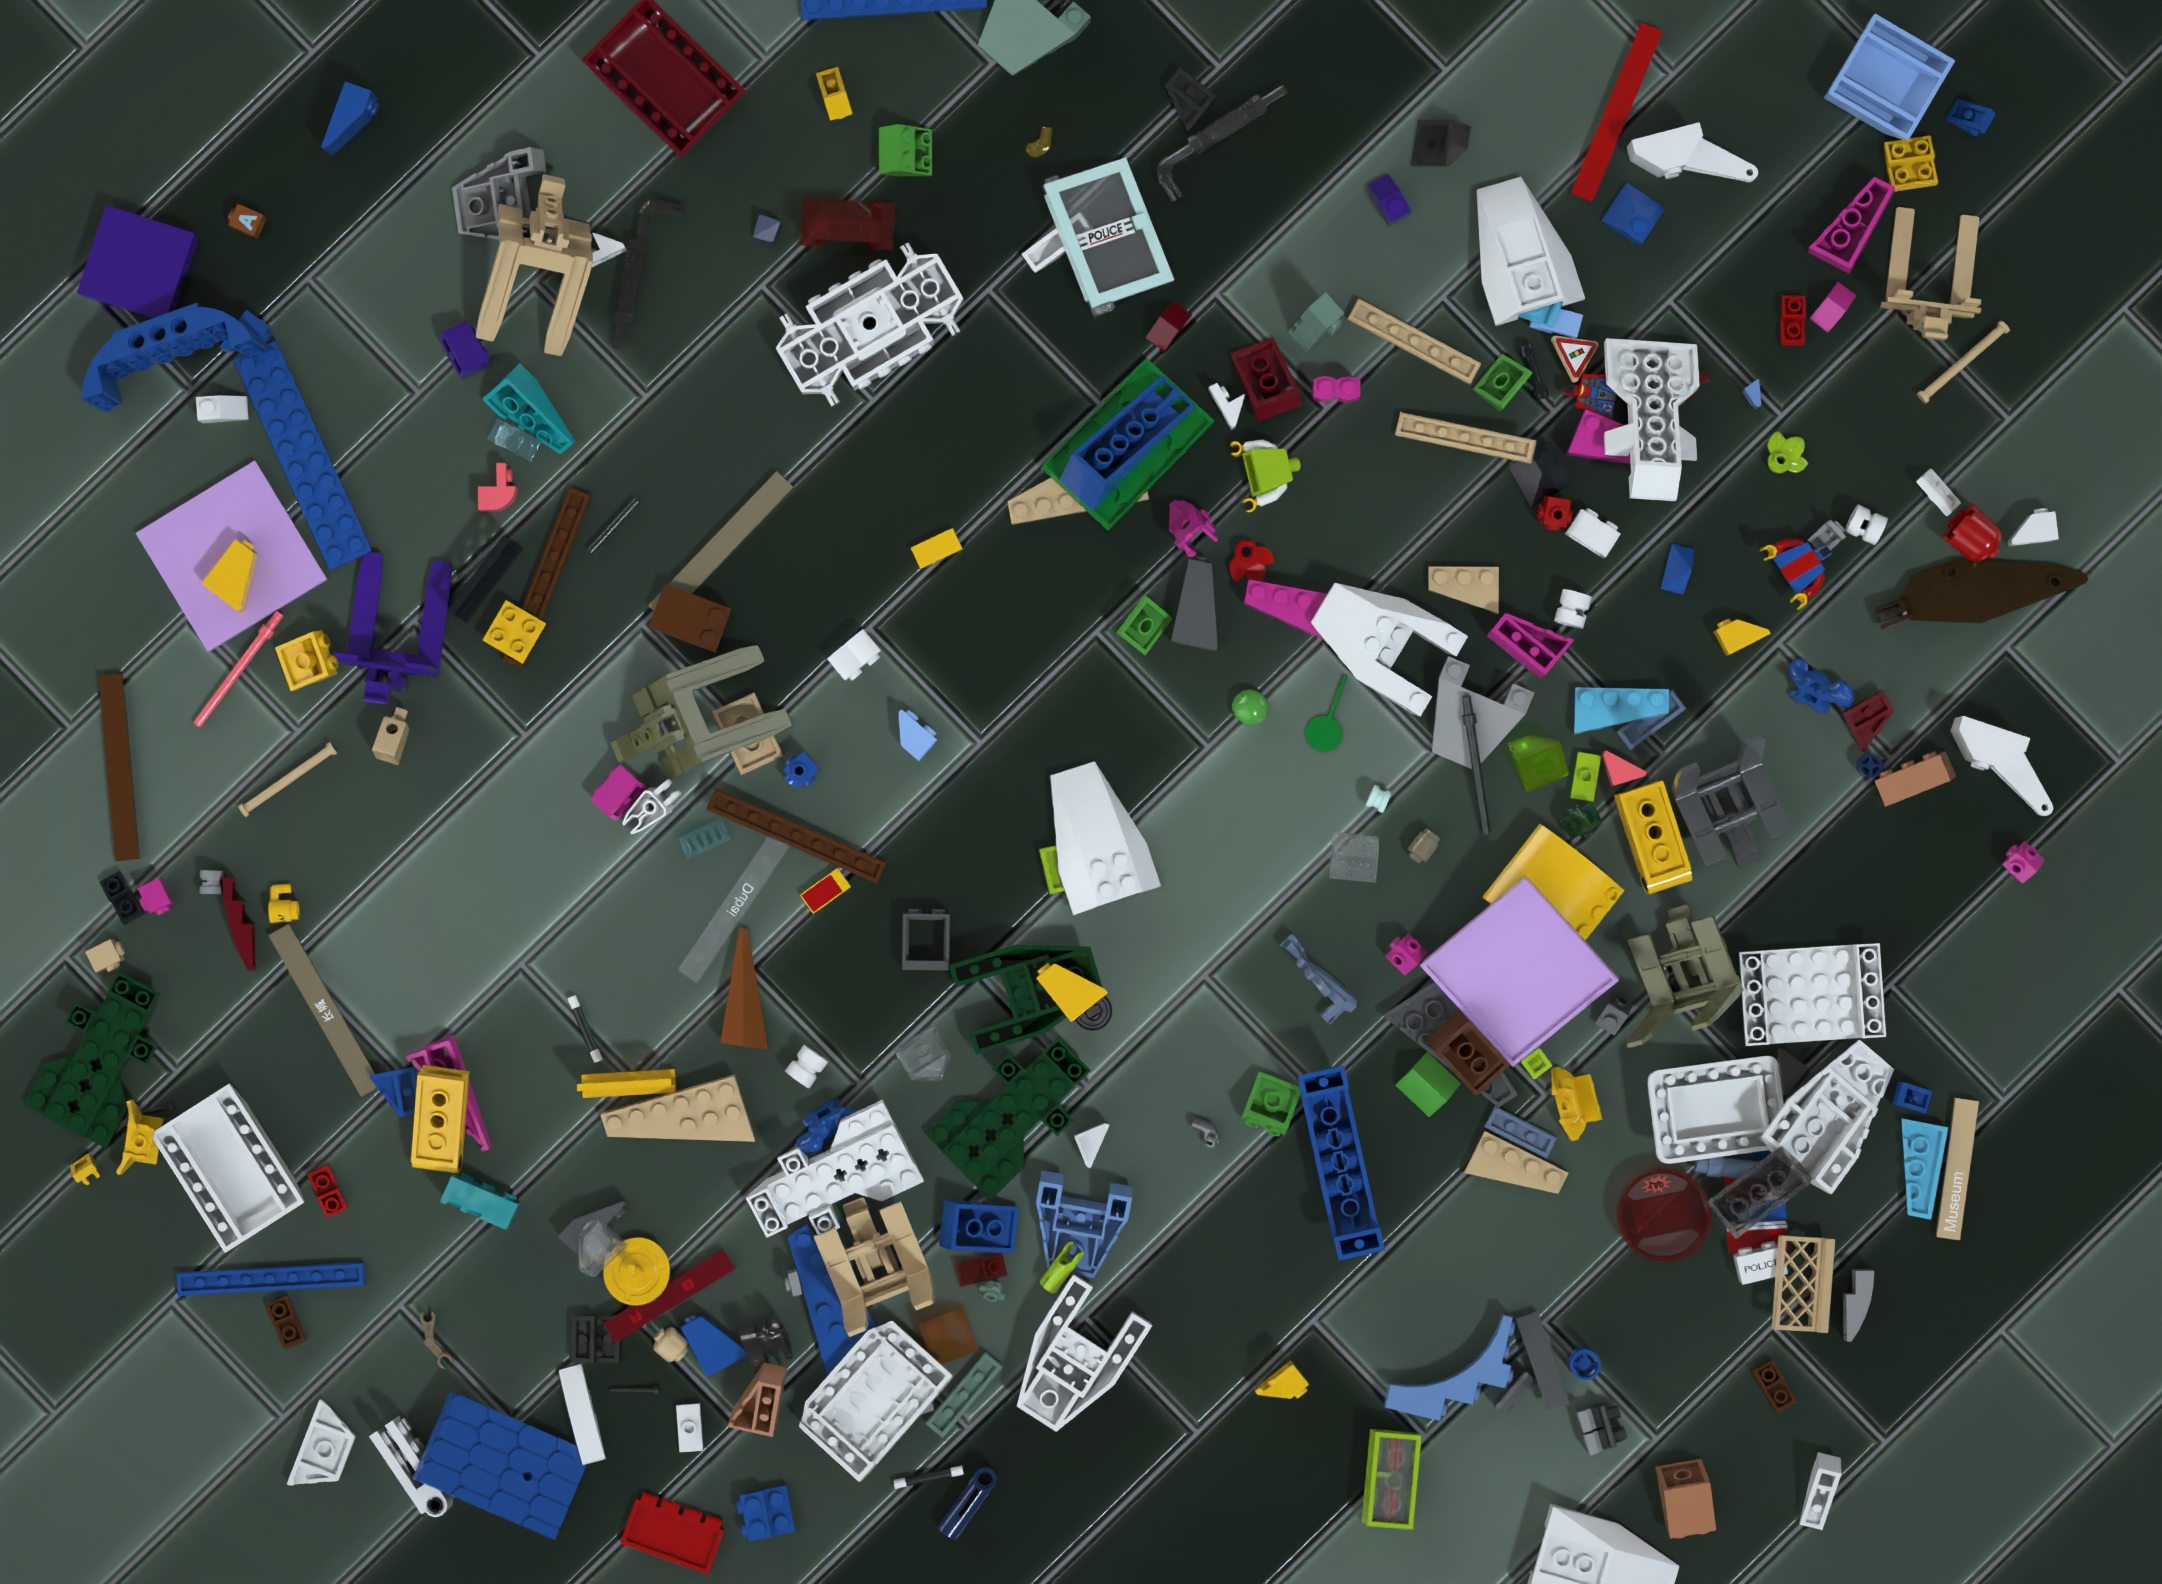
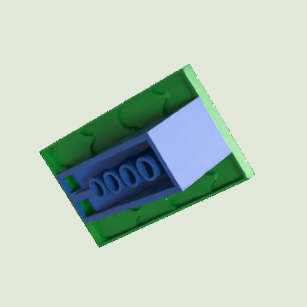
[1041,358,1214,531]

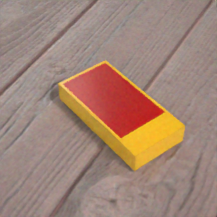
[800,868,851,914]

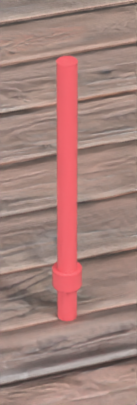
[193,610,284,728]

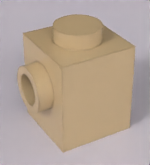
[85,939,125,973]

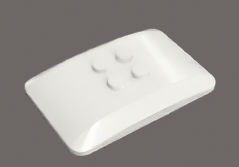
[1648,1056,1784,1164]

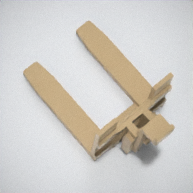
[476,174,593,356]
[814,1197,935,1337]

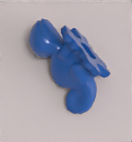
[1789,658,1854,713]
[796,1098,857,1154]

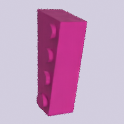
[1808,177,1895,274]
[1566,410,1631,465]

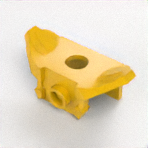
[1551,1066,1602,1142]
[116,1100,164,1175]

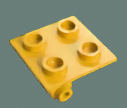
[483,600,546,664]

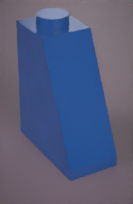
[681,1314,750,1377]

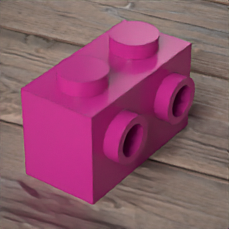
[590,764,648,821]

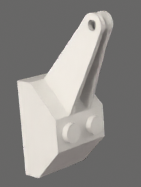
[1627,122,1758,182]
[1951,716,2053,816]

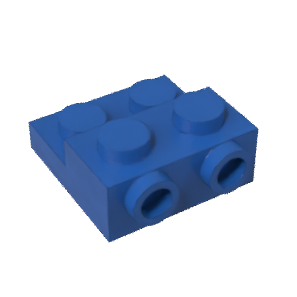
[736,1485,796,1542]

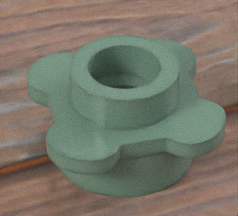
[979,1281,1005,1302]

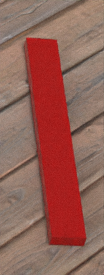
[1570,22,1663,203]

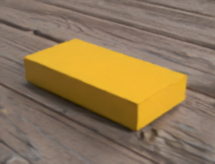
[911,528,963,569]

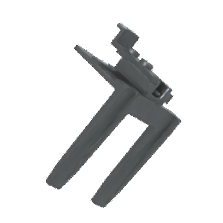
[1671,734,1792,869]

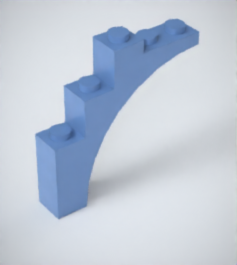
[1384,1314,1515,1421]

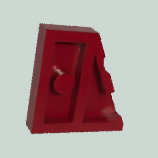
[1841,690,1894,752]

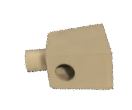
[372,707,409,765]

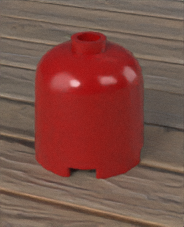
[1941,503,2002,562]

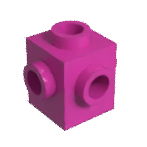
[2002,841,2045,884]
[1385,933,1428,976]

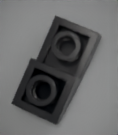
[99,870,145,925]

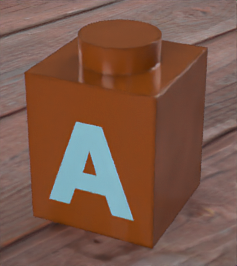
[228,204,267,239]

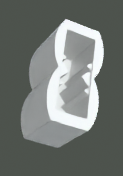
[1565,508,1620,558]
[827,629,881,681]

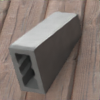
[1171,556,1218,652]

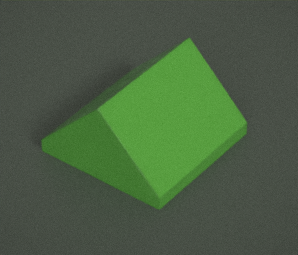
[1473,354,1532,412]
[1116,595,1173,655]
[1395,1052,1461,1117]

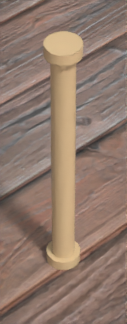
[1917,320,2010,404]
[238,742,338,817]

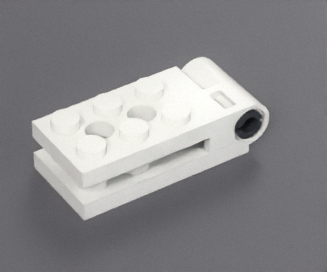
[369,1416,453,1517]

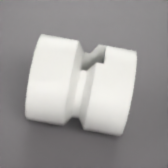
[1845,504,1888,545]
[1554,589,1592,629]
[785,1044,828,1088]

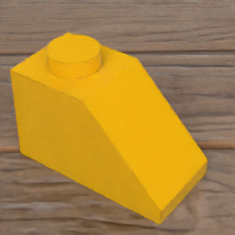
[816,67,852,121]
[1713,618,1771,656]

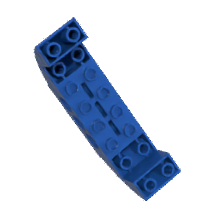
[81,303,270,412]

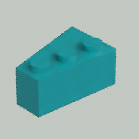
[440,1172,521,1230]

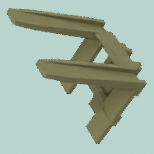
[611,645,792,781]
[1626,904,1744,1048]

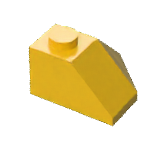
[1254,1360,1309,1399]

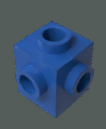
[783,751,820,788]

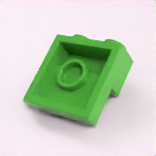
[1241,1071,1301,1136]

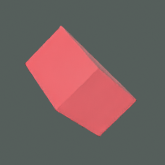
[1601,750,1647,786]

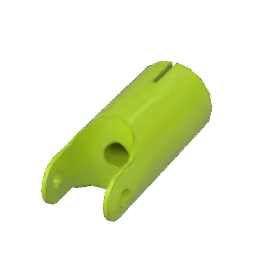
[1039,1241,1084,1294]

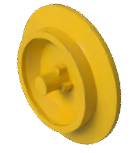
[603,1238,670,1306]

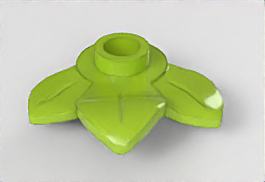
[1767,431,1808,473]

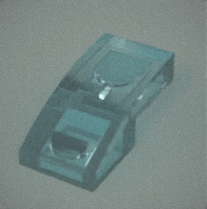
[487,419,542,462]

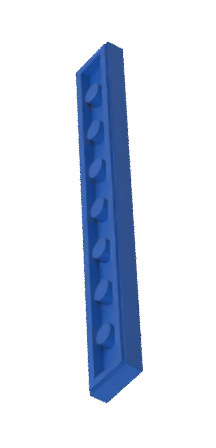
[176,1262,365,1296]

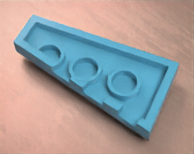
[1574,687,1669,735]

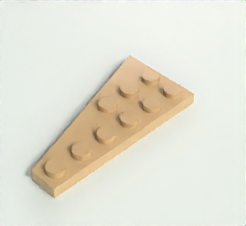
[1007,478,1149,525]

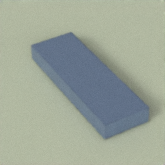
[1616,690,1686,751]
[1484,1106,1557,1159]

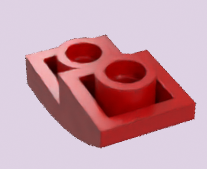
[1780,295,1806,346]
[307,1163,348,1218]

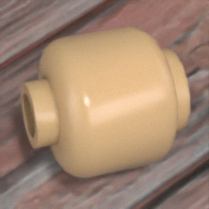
[653,1327,688,1362]

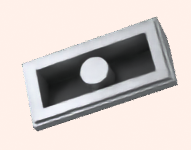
[1494,1370,1536,1416]

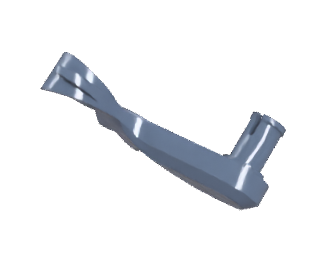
[1279,934,1357,1024]

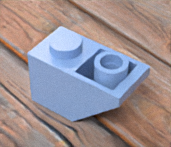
[898,709,938,762]

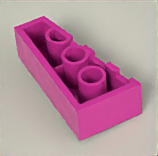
[1244,580,1327,642]

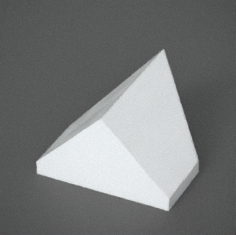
[1074,1123,1109,1168]

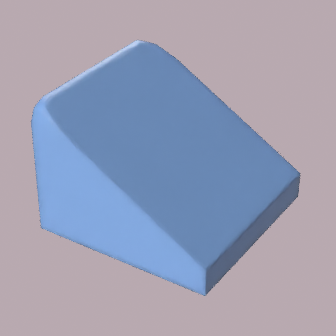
[1742,379,1761,410]

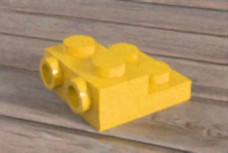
[275,630,338,691]

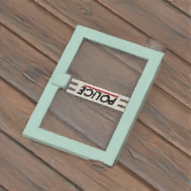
[1042,157,1174,317]

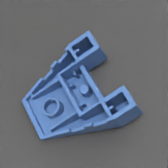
[1036,1170,1134,1278]

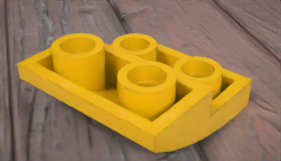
[1884,135,1938,192]

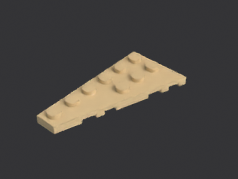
[601,1074,756,1142]

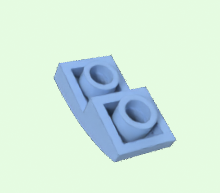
[1529,309,1583,338]

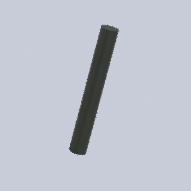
[587,497,640,555]

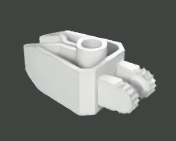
[622,779,682,834]

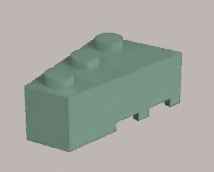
[1288,292,1344,352]

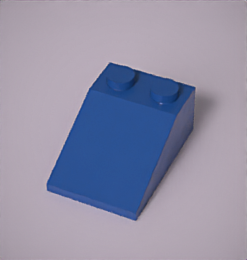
[321,81,379,156]
[939,1200,1019,1253]

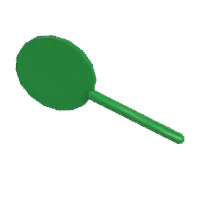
[1305,675,1347,752]

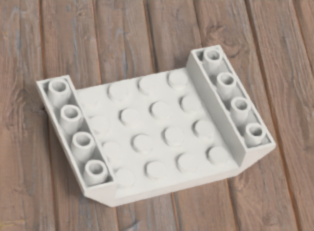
[1739,943,1886,1046]

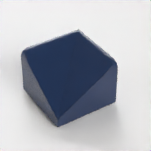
[753,214,782,245]

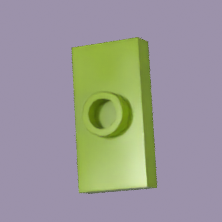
[1570,752,1601,802]
[1039,845,1065,895]

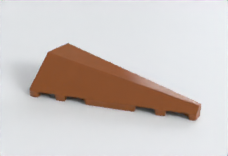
[720,927,768,1049]

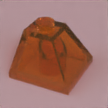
[918,1306,979,1364]

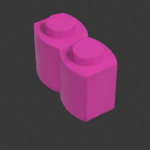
[1312,376,1360,403]

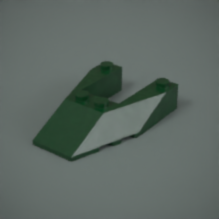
[949,945,1103,1055]

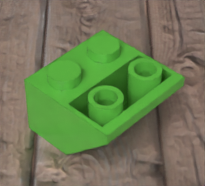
[879,124,932,176]

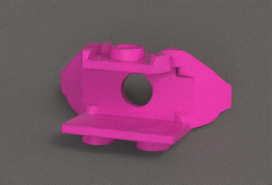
[1169,500,1218,557]

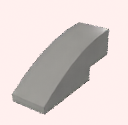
[1843,1269,1874,1342]

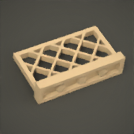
[1772,1235,1835,1333]

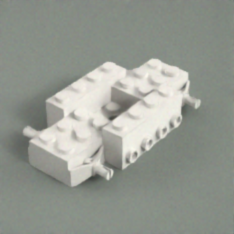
[776,243,964,407]

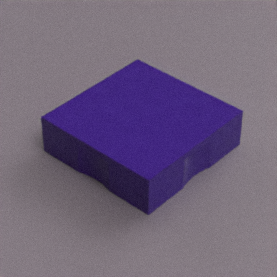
[77,205,199,319]

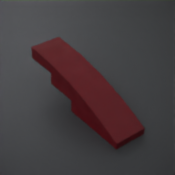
[222,878,256,971]

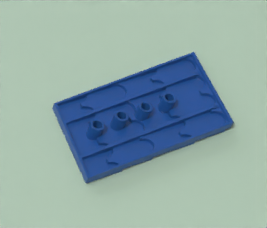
[412,1392,587,1540]

